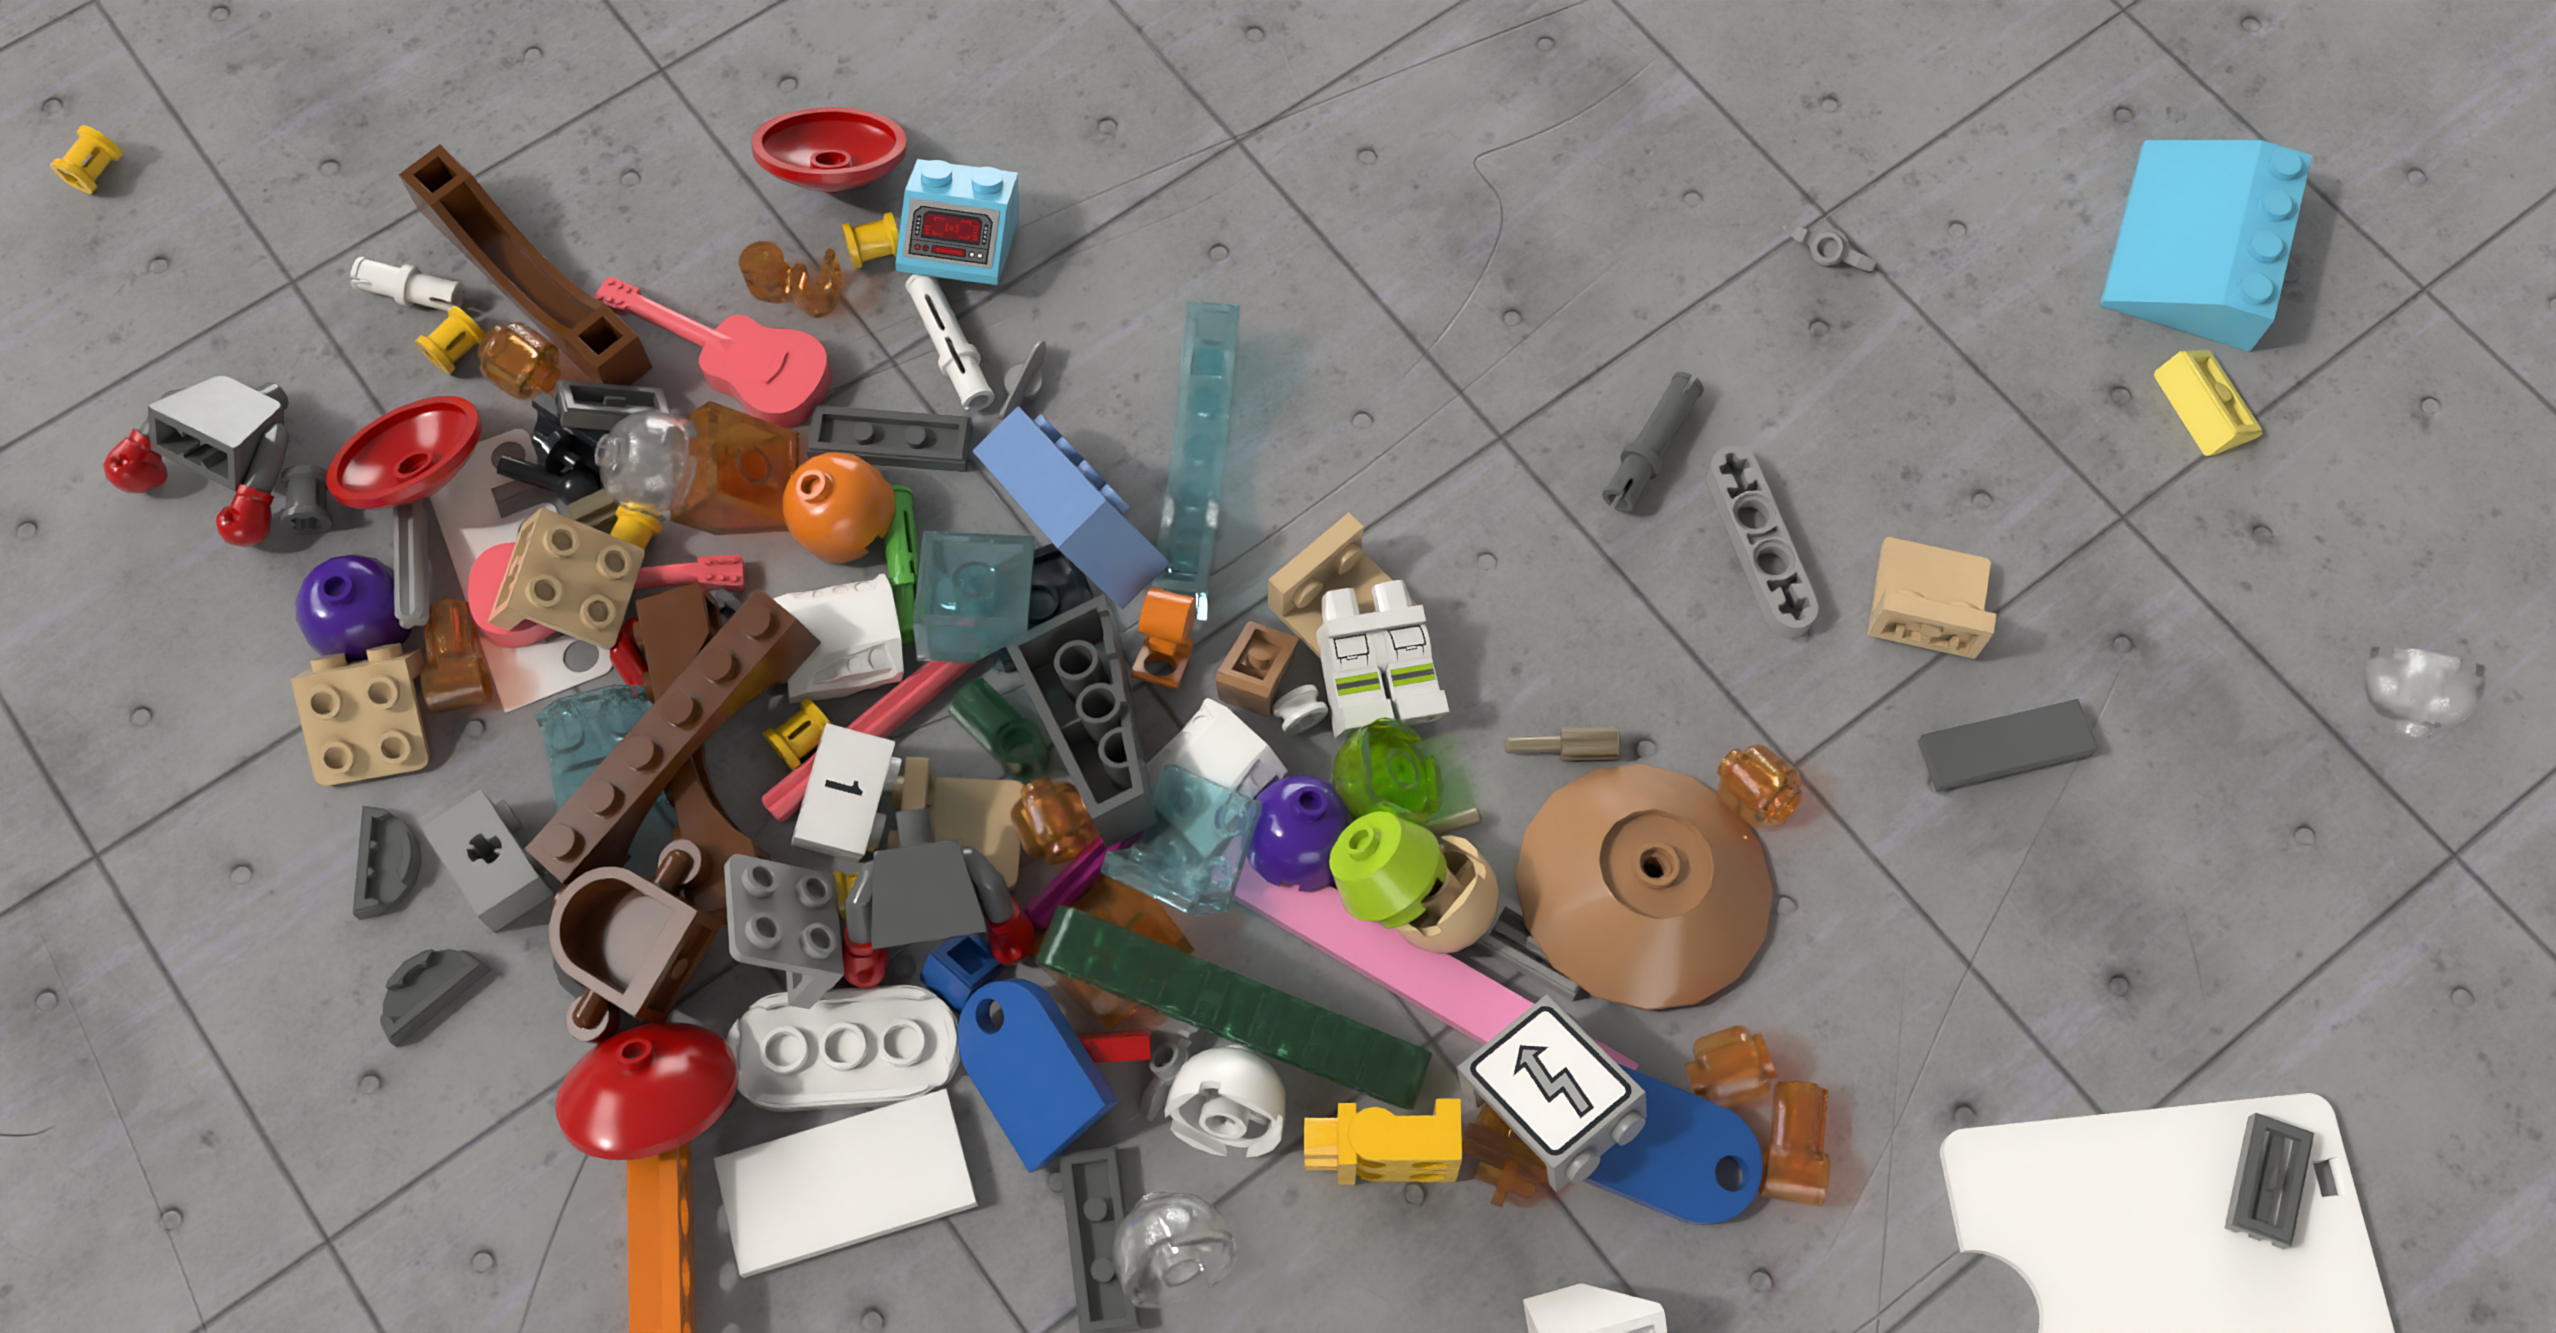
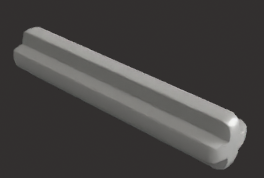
[393,500,429,629]

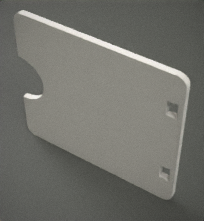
[1940,1093,2395,1333]

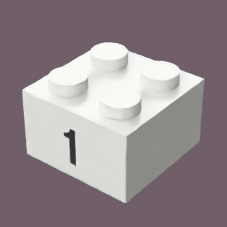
[791,723,902,862]

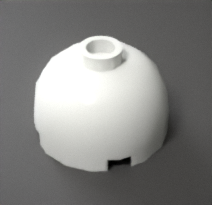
[1164,1045,1286,1157]

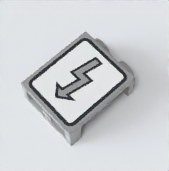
[1457,994,1647,1192]

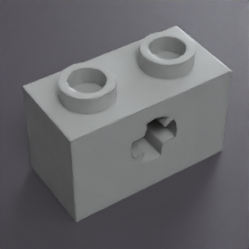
[420,789,554,933]

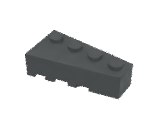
[1004,593,1158,848]

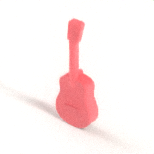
[593,276,832,429]
[468,542,746,648]

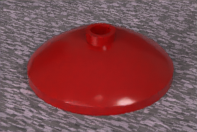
[751,107,907,193]
[326,396,482,510]
[555,1021,739,1160]

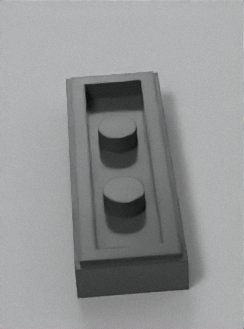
[806,405,973,472]
[1917,699,2098,792]
[1058,1145,1142,1333]

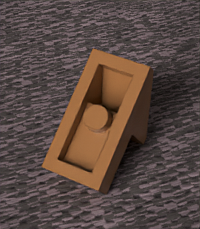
[1215,620,1300,717]

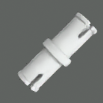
[350,256,465,311]

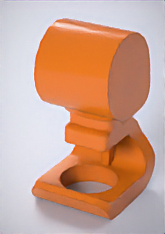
[1130,586,1196,690]

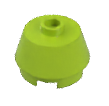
[1329,811,1447,929]

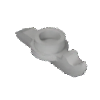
[1782,225,1877,272]
[997,340,1046,420]
[1139,1015,1206,1122]

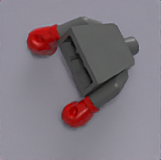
[103,376,289,547]
[841,807,1034,988]

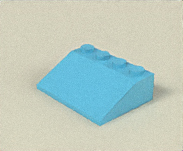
[2099,140,2312,352]

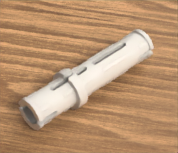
[905,274,995,412]

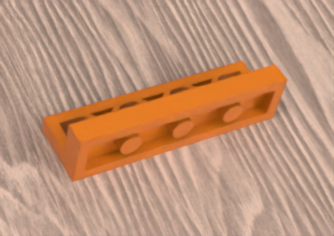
[627,1140,696,1333]

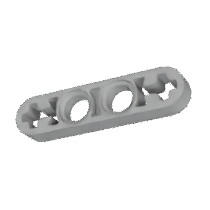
[1706,445,1819,639]

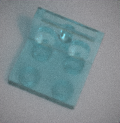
[1100,764,1262,916]

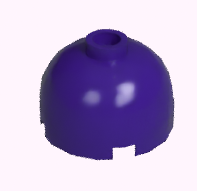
[295,554,412,662]
[1243,775,1357,892]

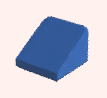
[920,933,1006,1014]

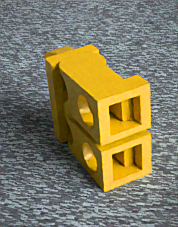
[1304,1099,1462,1185]

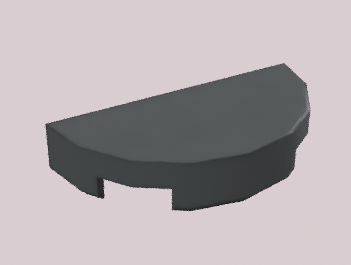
[353,806,422,920]
[380,949,491,1047]

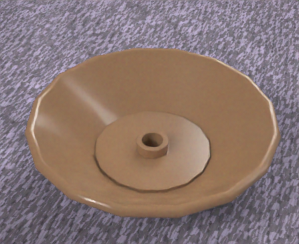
[1515,764,1773,1011]

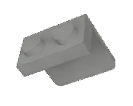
[724,854,844,1009]

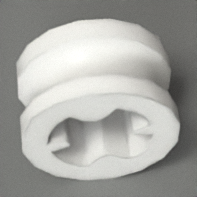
[1272,685,1329,735]

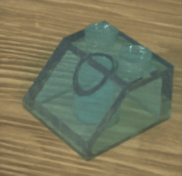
[913,531,1035,663]

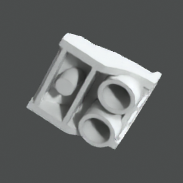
[773,574,904,703]
[1146,698,1288,862]

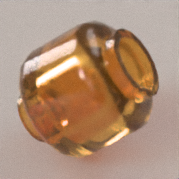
[477,322,561,401]
[1717,744,1803,828]
[1010,777,1093,866]
[1685,1024,1777,1109]

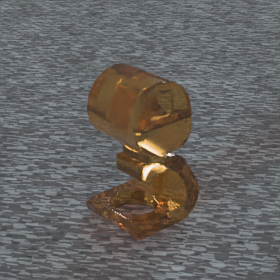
[739,241,844,318]

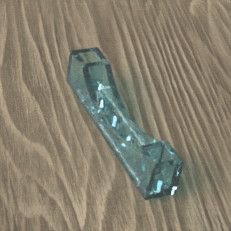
[1152,301,1240,620]

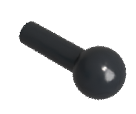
[497,454,601,506]

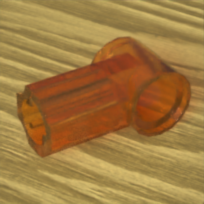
[420,599,492,714]
[1758,1080,1830,1207]

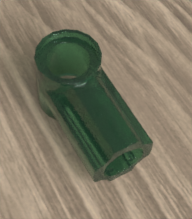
[947,678,1050,784]

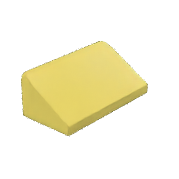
[2154,350,2263,456]

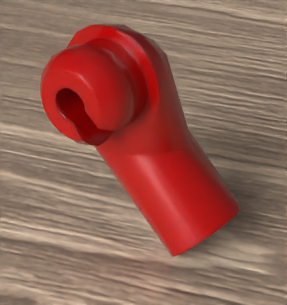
[610,617,649,697]

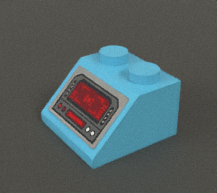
[895,159,1019,285]

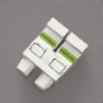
[1315,580,1450,738]

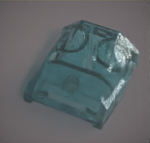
[535,684,669,811]

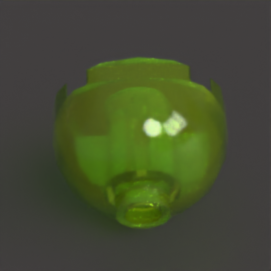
[1331,717,1444,825]

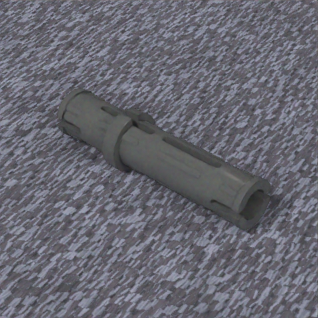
[1602,372,1704,512]

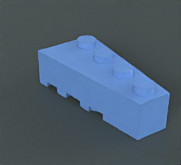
[973,406,1170,610]

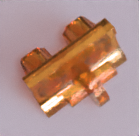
[1462,1102,1551,1208]

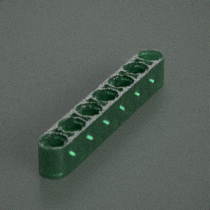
[1035,905,1433,1111]

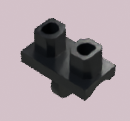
[532,392,630,485]

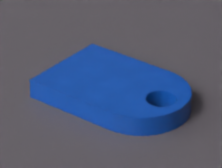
[958,978,1119,1173]
[1583,1063,1763,1225]

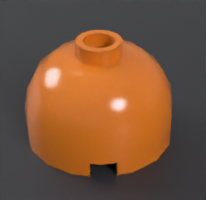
[783,452,895,564]

